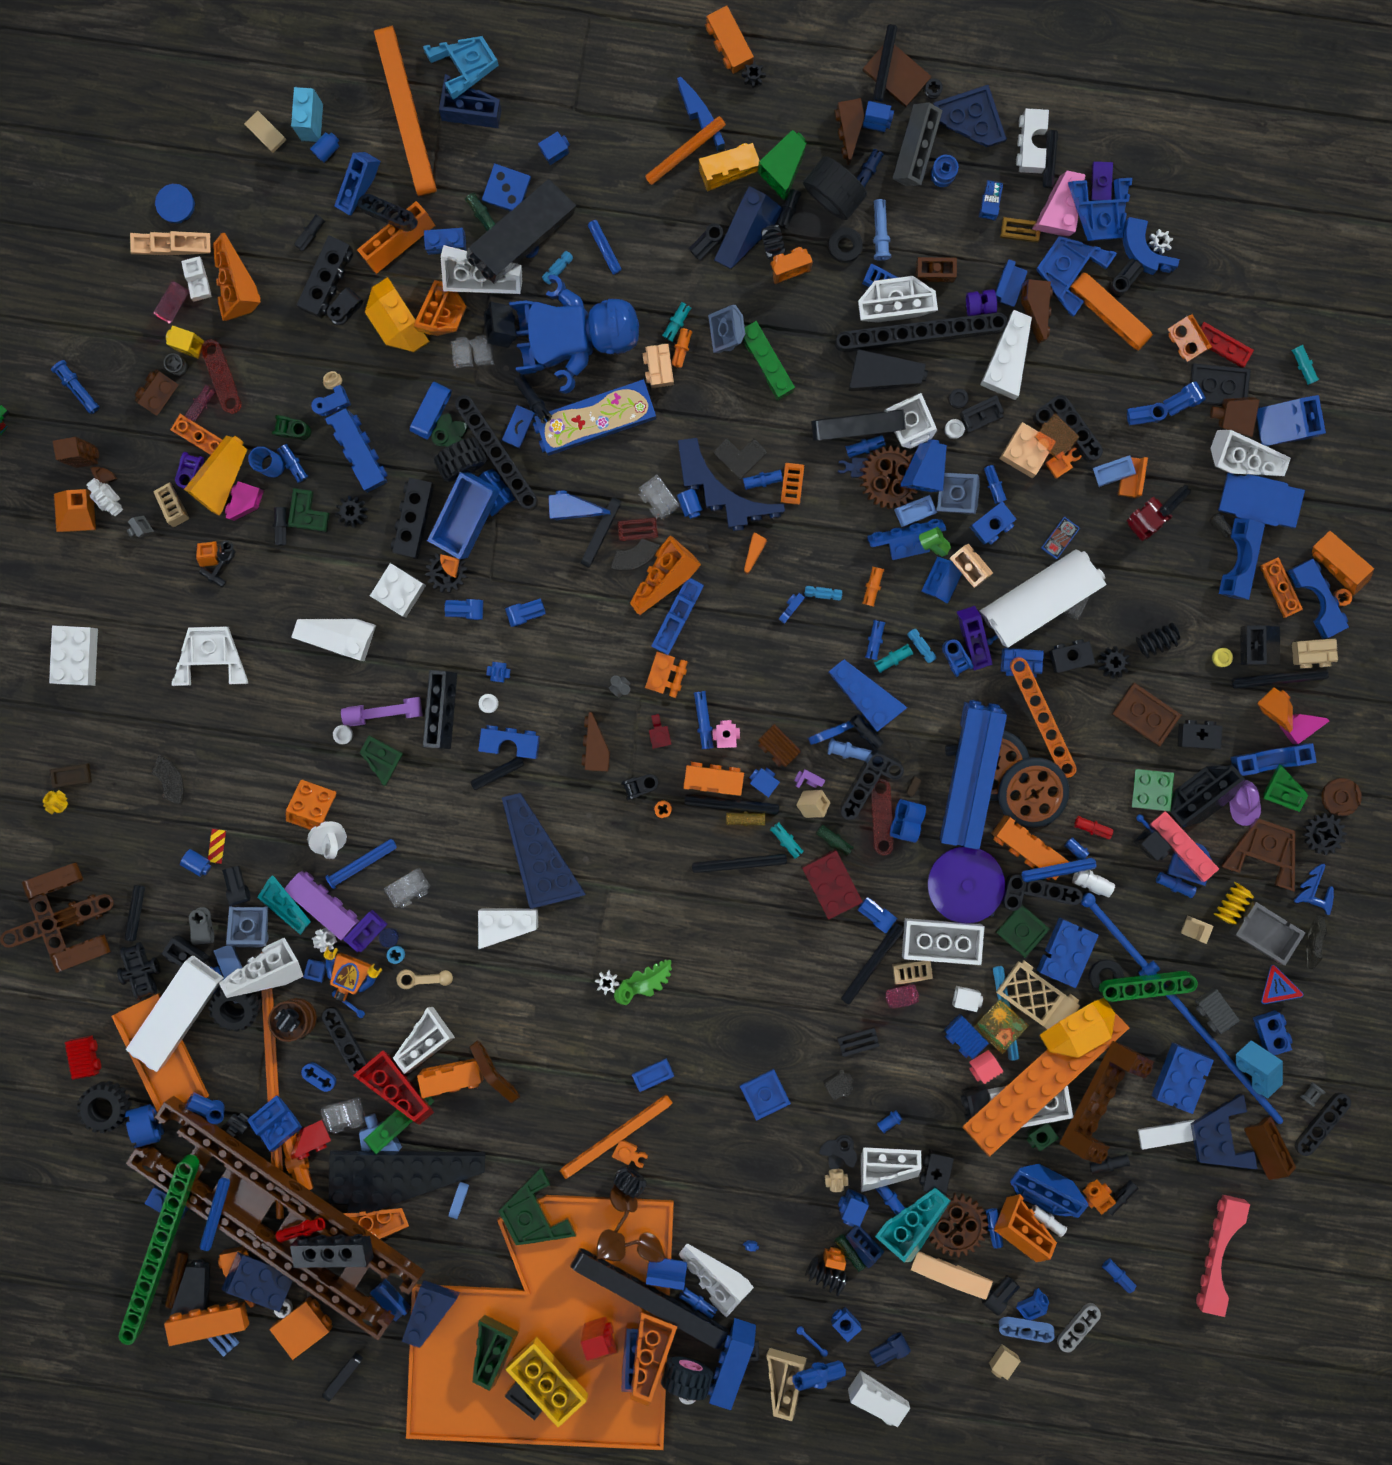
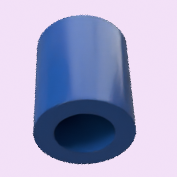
[310,132,340,163]
[677,489,703,519]
[180,849,211,877]

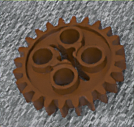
[859,446,917,509]
[929,1193,988,1257]

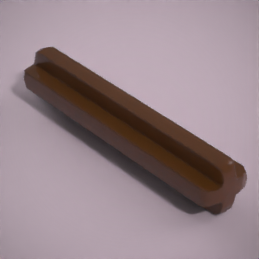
[165,1251,188,1309]

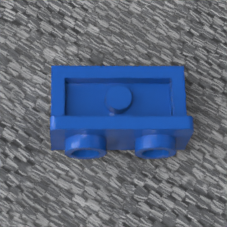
[479,469,515,516]

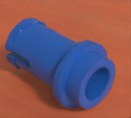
[1064,837,1089,860]
[877,1111,902,1133]

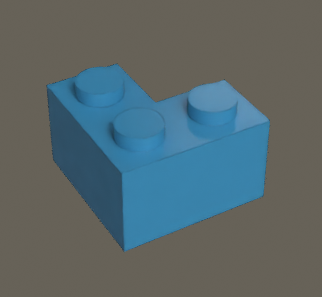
[1236,1041,1283,1098]

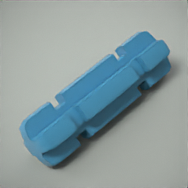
[542,251,573,285]
[804,586,842,600]
[907,629,936,663]

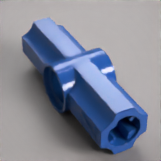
[792,1360,846,1391]

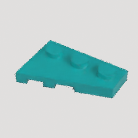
[257,875,311,935]

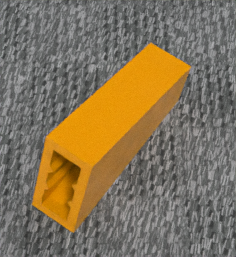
[184,435,247,515]

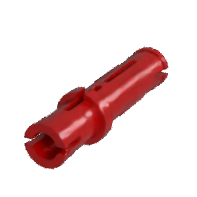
[276,1218,325,1243]

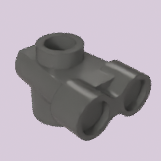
[608,675,631,698]

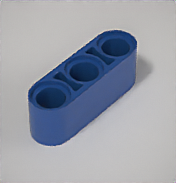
[410,381,452,440]

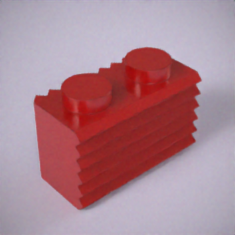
[65,1035,101,1080]

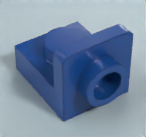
[1016,1288,1049,1320]

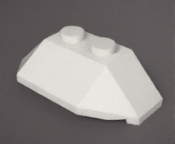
[858,276,938,322]

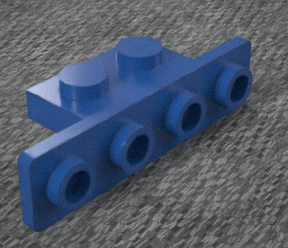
[867,519,946,560]

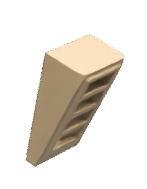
[153,482,189,527]
[892,960,933,985]

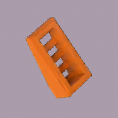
[781,463,804,505]
[744,532,767,574]

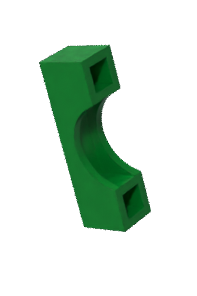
[742,321,795,401]

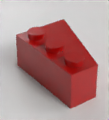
[581,1317,618,1361]

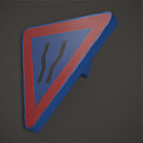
[1261,965,1304,1005]

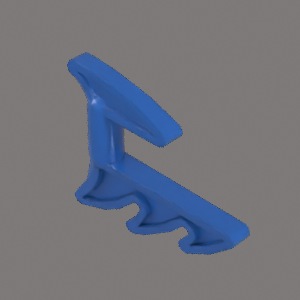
[1294,864,1334,915]

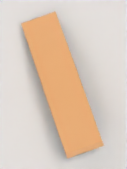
[130,231,211,255]
[911,1251,993,1300]

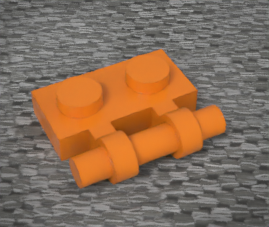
[645,652,688,698]

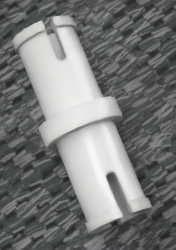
[1031,1205,1067,1237]

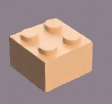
[999,422,1055,478]

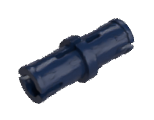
[857,149,884,187]

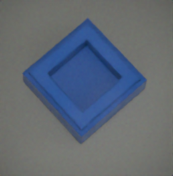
[303,959,326,983]

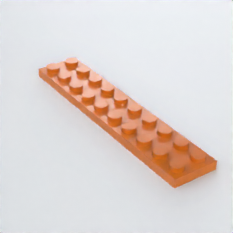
[962,1013,1129,1157]

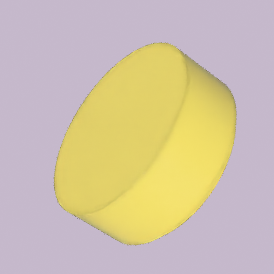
[1212,648,1233,667]

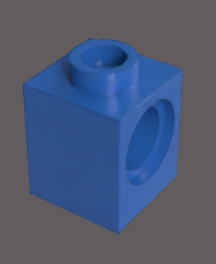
[538,131,570,165]
[831,1307,862,1342]

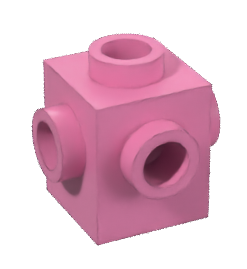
[713,720,740,748]

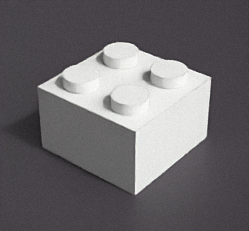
[370,563,426,617]

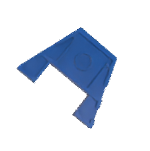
[1068,178,1132,241]
[1036,236,1117,317]

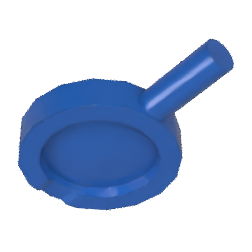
[808,721,854,745]

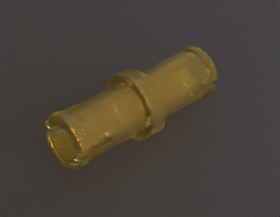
[726,811,765,827]

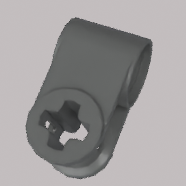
[189,907,214,945]

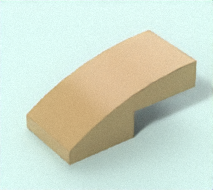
[245,111,286,153]

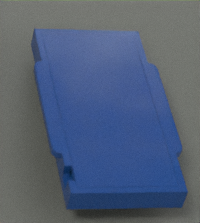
[1218,473,1305,529]

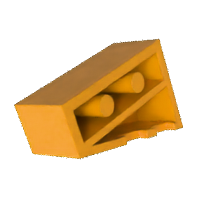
[699,143,760,191]

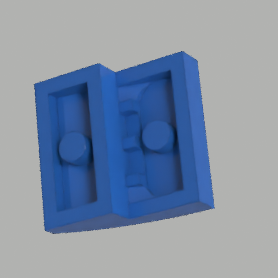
[247,1095,302,1152]

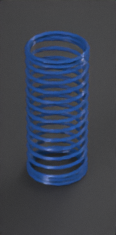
[248,447,285,478]

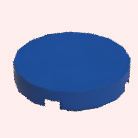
[155,184,195,224]

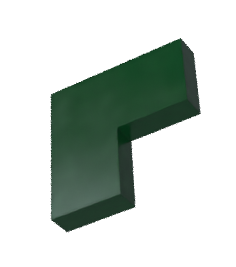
[288,488,330,532]

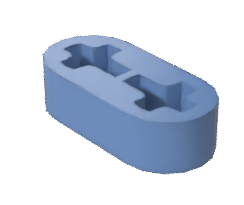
[448,1182,469,1219]

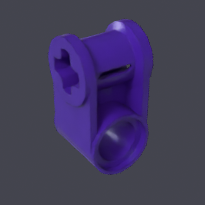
[175,452,204,489]

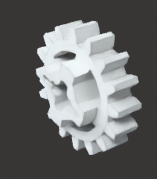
[86,478,123,516]

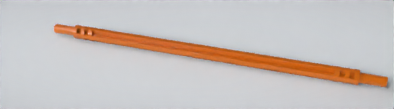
[261,952,284,1219]

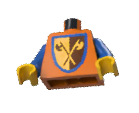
[324,946,382,1001]

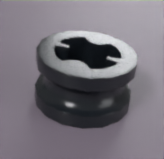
[924,78,943,99]

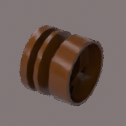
[268,998,317,1042]

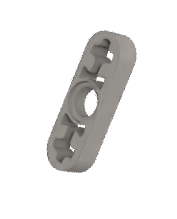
[1057,1303,1101,1352]

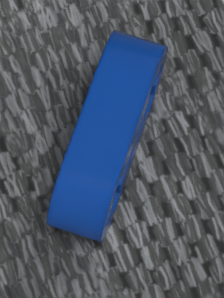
[301,1063,336,1092]

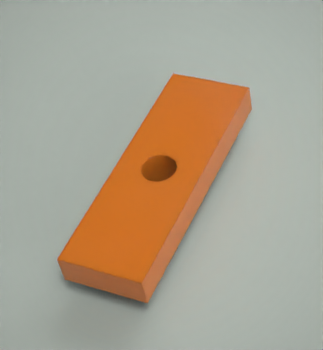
[170,414,222,455]
[1260,557,1303,618]

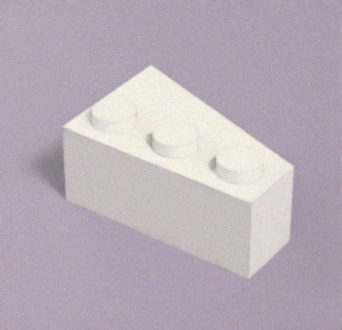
[393,1007,455,1074]
[861,1148,921,1192]
[848,1370,910,1427]

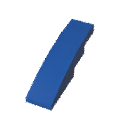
[677,77,725,151]
[651,578,704,655]

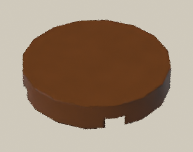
[1322,778,1362,816]

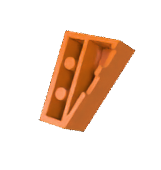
[684,762,744,796]
[994,1194,1057,1262]

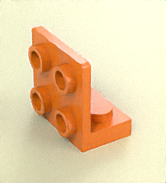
[286,780,336,830]

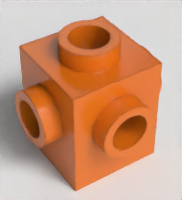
[1082,1179,1116,1215]

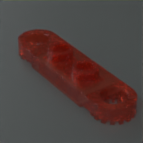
[201,339,242,414]
[871,779,894,855]

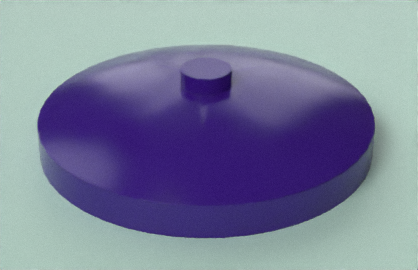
[927,846,1005,923]

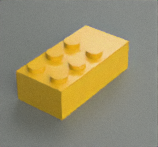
[505,1337,588,1427]

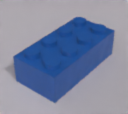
[427,472,501,559]

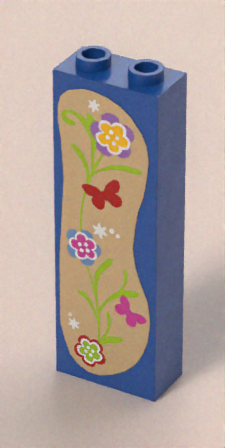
[533,379,657,456]

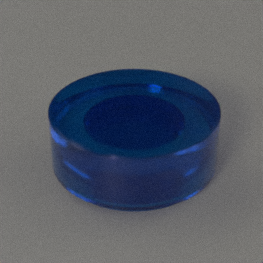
[379,928,399,948]

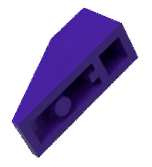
[957,606,993,670]

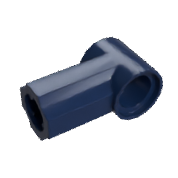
[869,1332,911,1367]

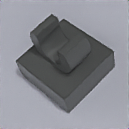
[127,516,154,538]

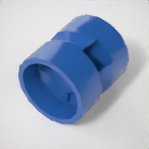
[930,155,959,187]

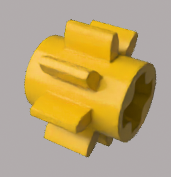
[43,790,68,814]

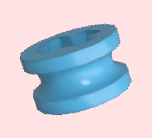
[387,946,405,964]

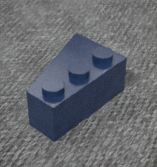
[439,74,501,128]

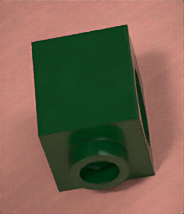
[1026,1123,1059,1151]

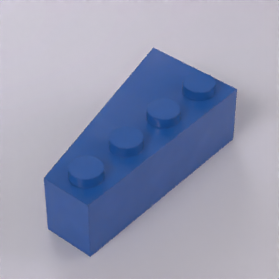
[325,408,388,493]
[828,659,908,732]
[708,1318,756,1410]

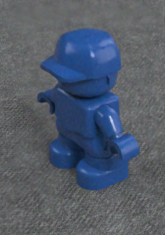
[509,275,639,394]

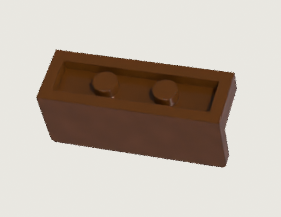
[1244,1116,1296,1180]

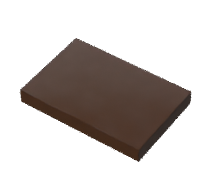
[863,44,932,108]
[1112,683,1182,747]

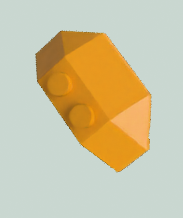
[365,277,430,352]
[1039,998,1115,1058]

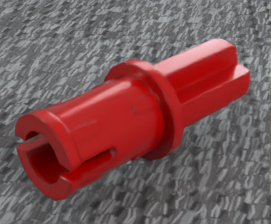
[1074,816,1113,839]

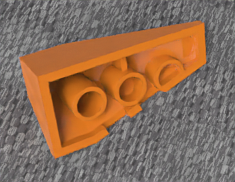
[630,536,701,615]

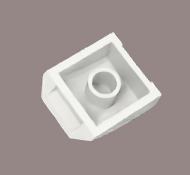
[884,393,937,449]

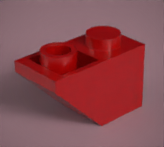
[291,1120,331,1160]

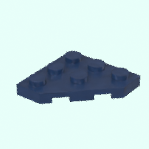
[933,85,1007,148]

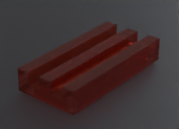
[618,518,658,541]

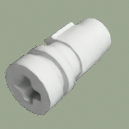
[1072,870,1115,897]

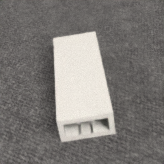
[126,955,224,1072]

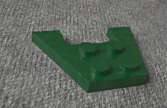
[499,1166,577,1246]

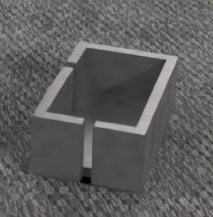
[1229,900,1305,965]

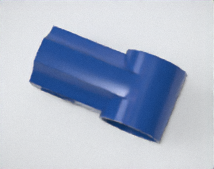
[1163,382,1206,416]
[1127,403,1168,426]
[505,598,546,627]
[445,599,483,620]
[857,897,898,933]
[185,1092,225,1124]

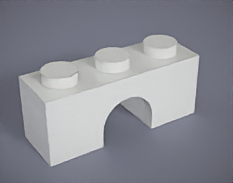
[1016,109,1049,174]

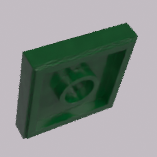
[996,905,1050,958]

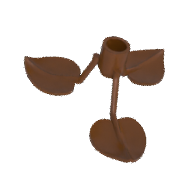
[597,1184,664,1263]

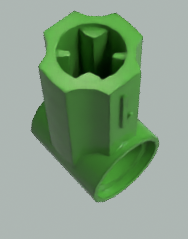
[919,527,951,557]

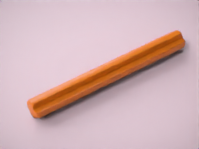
[645,116,726,185]

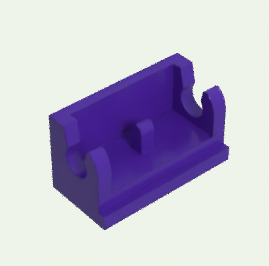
[343,910,388,952]

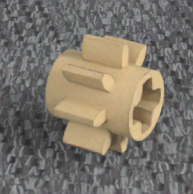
[825,1169,849,1192]

